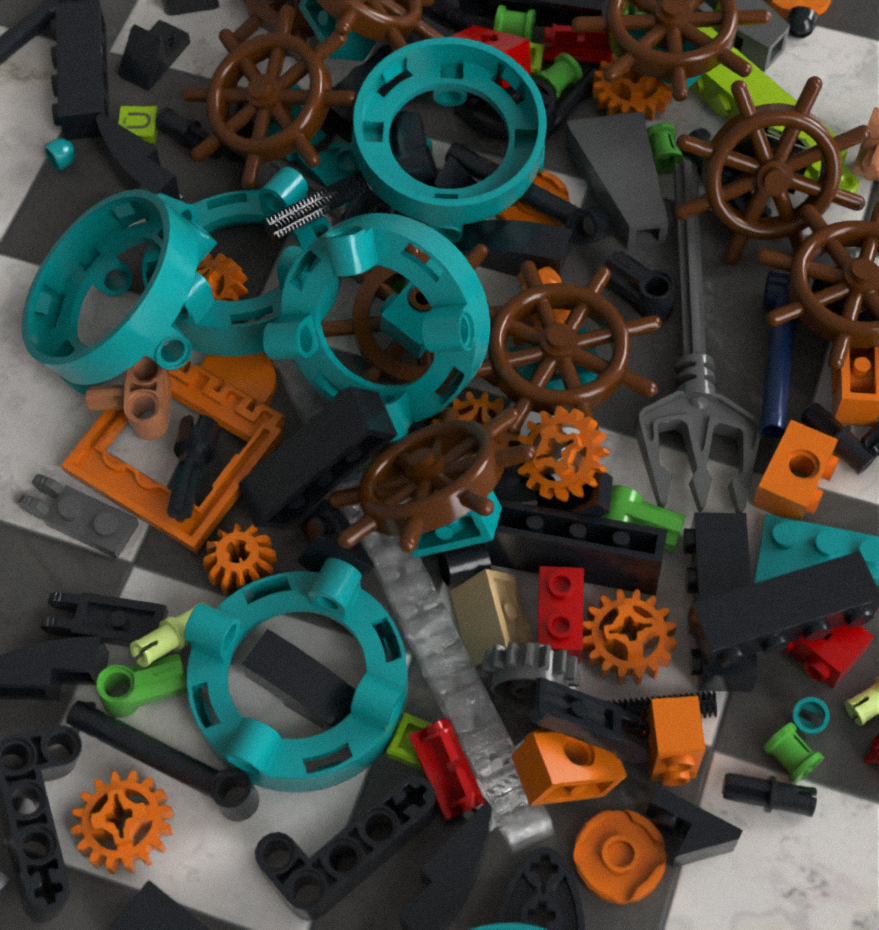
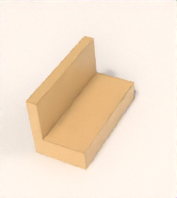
[450,569,534,671]

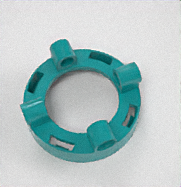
[351,37,547,243]
[142,166,342,356]
[22,189,218,395]
[263,213,490,442]
[184,558,408,793]

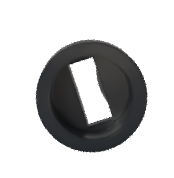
[787,6,818,39]

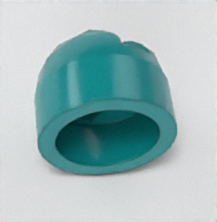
[43,138,76,172]
[792,697,830,735]

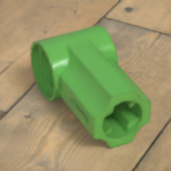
[600,485,686,553]
[96,653,188,718]

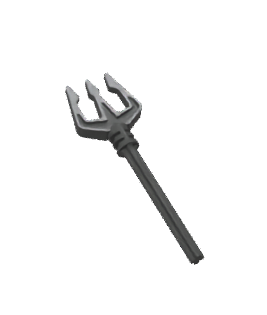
[634,160,761,513]

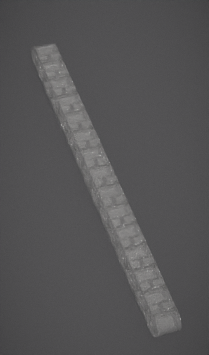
[255,313,555,854]

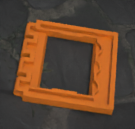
[61,360,286,554]

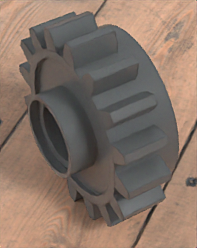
[481,642,581,706]

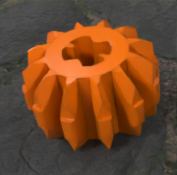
[203,522,277,596]

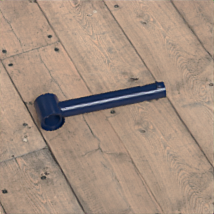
[759,271,809,439]

